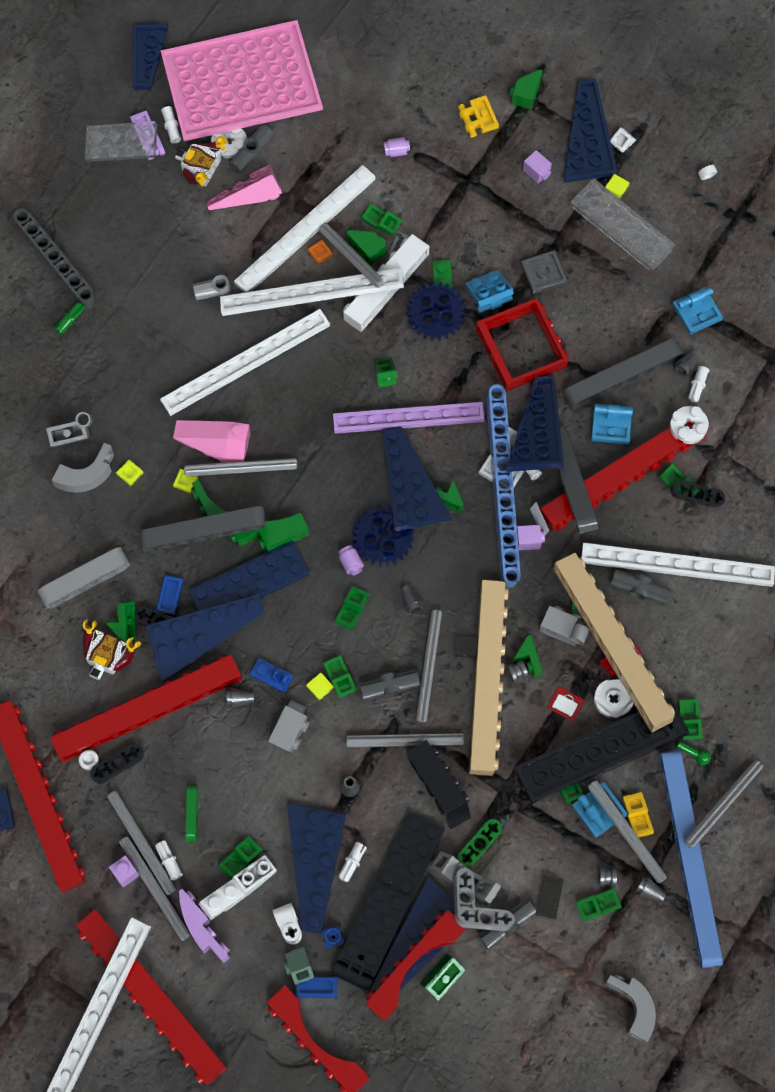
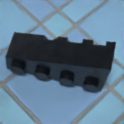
[406,740,471,830]

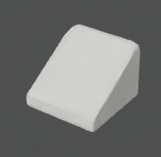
[610,127,636,153]

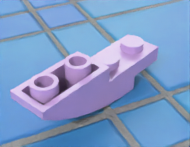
[179,889,230,963]

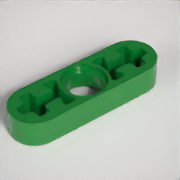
[186,784,198,842]
[458,819,502,869]

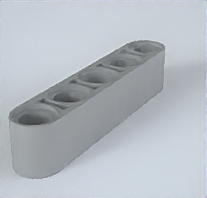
[37,547,130,609]

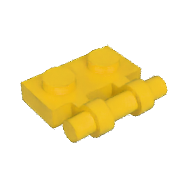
[458,95,499,137]

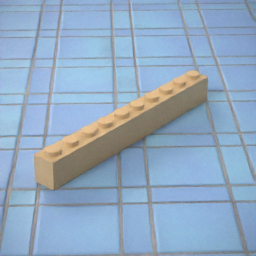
[554,553,675,733]
[469,580,509,776]

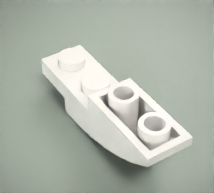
[199,855,277,920]

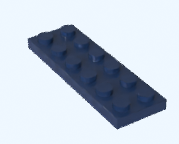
[189,541,309,611]

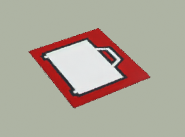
[547,686,584,721]

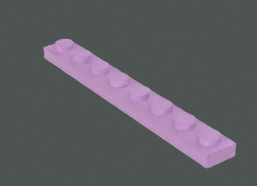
[333,402,484,434]

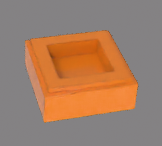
[307,240,333,265]

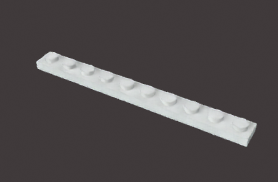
[234,165,375,293]
[220,268,404,316]
[160,309,330,416]
[581,543,775,587]
[47,917,151,1092]

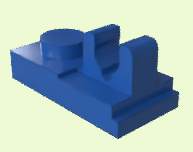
[250,658,294,694]

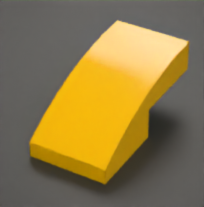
[623,792,654,837]

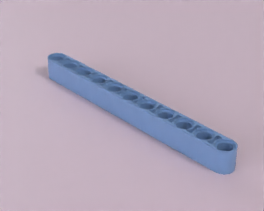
[486,384,521,588]
[659,749,723,968]

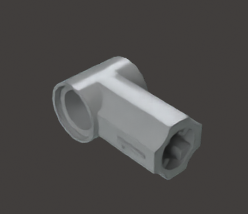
[193,275,231,300]

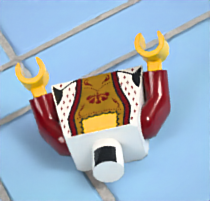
[175,136,228,187]
[83,619,141,680]

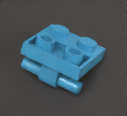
[465,270,514,313]
[672,287,723,335]
[591,404,633,445]
[572,782,628,838]

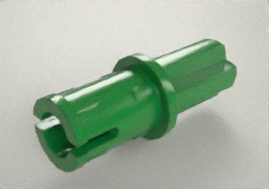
[53,302,85,335]

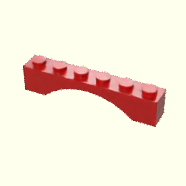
[365,910,466,1022]
[267,985,370,1092]

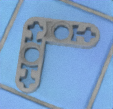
[454,868,515,931]

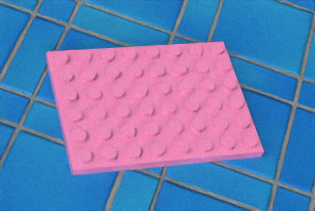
[161,20,323,141]

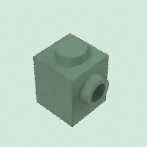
[283,947,314,985]

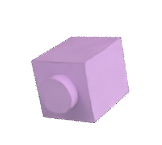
[523,150,552,183]
[517,525,545,550]
[109,855,140,887]

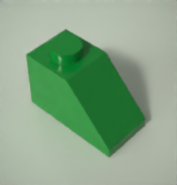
[509,70,543,109]
[346,230,387,265]

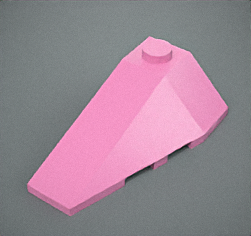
[207,164,282,210]
[173,420,250,463]

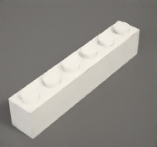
[343,234,429,332]

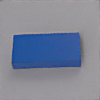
[156,575,184,617]
[296,977,337,998]

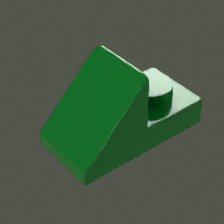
[374,358,397,387]
[435,481,463,513]
[106,601,136,642]
[513,635,542,678]

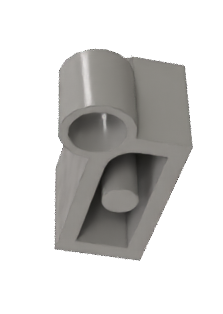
[46,412,93,447]
[539,606,590,647]
[268,700,310,753]

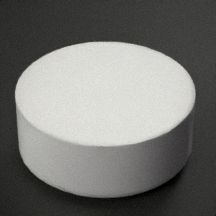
[698,165,717,180]
[79,750,99,771]

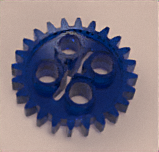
[407,281,466,341]
[352,505,414,567]

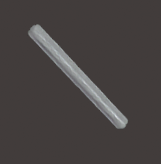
[320,223,384,288]
[184,458,297,476]
[416,610,442,722]
[346,733,464,747]
[684,760,763,848]
[588,780,667,883]
[107,791,176,895]
[119,836,190,941]

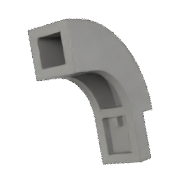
[52,443,114,493]
[430,851,501,904]
[605,974,656,1044]

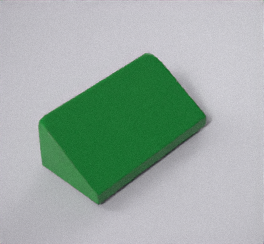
[420,954,465,1001]

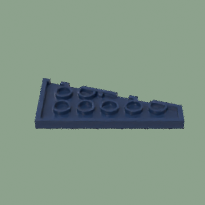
[564,79,617,183]
[506,375,564,472]
[382,426,452,531]
[146,594,264,682]
[287,803,346,934]
[369,876,469,992]

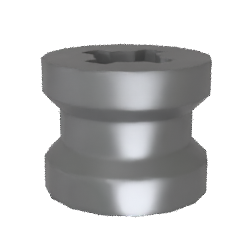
[506,660,528,683]
[599,866,617,887]

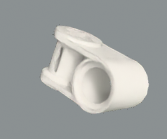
[272,903,302,945]

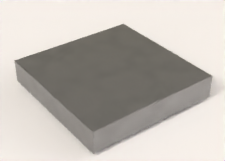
[520,250,568,295]

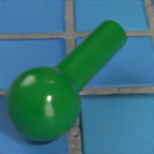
[675,741,711,765]

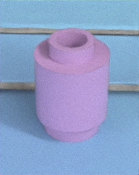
[384,137,410,157]
[338,546,364,575]

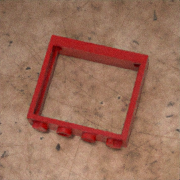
[476,298,569,392]

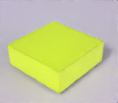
[605,174,630,199]
[116,460,143,486]
[173,469,198,493]
[306,673,334,701]

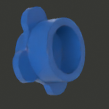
[322,926,344,949]

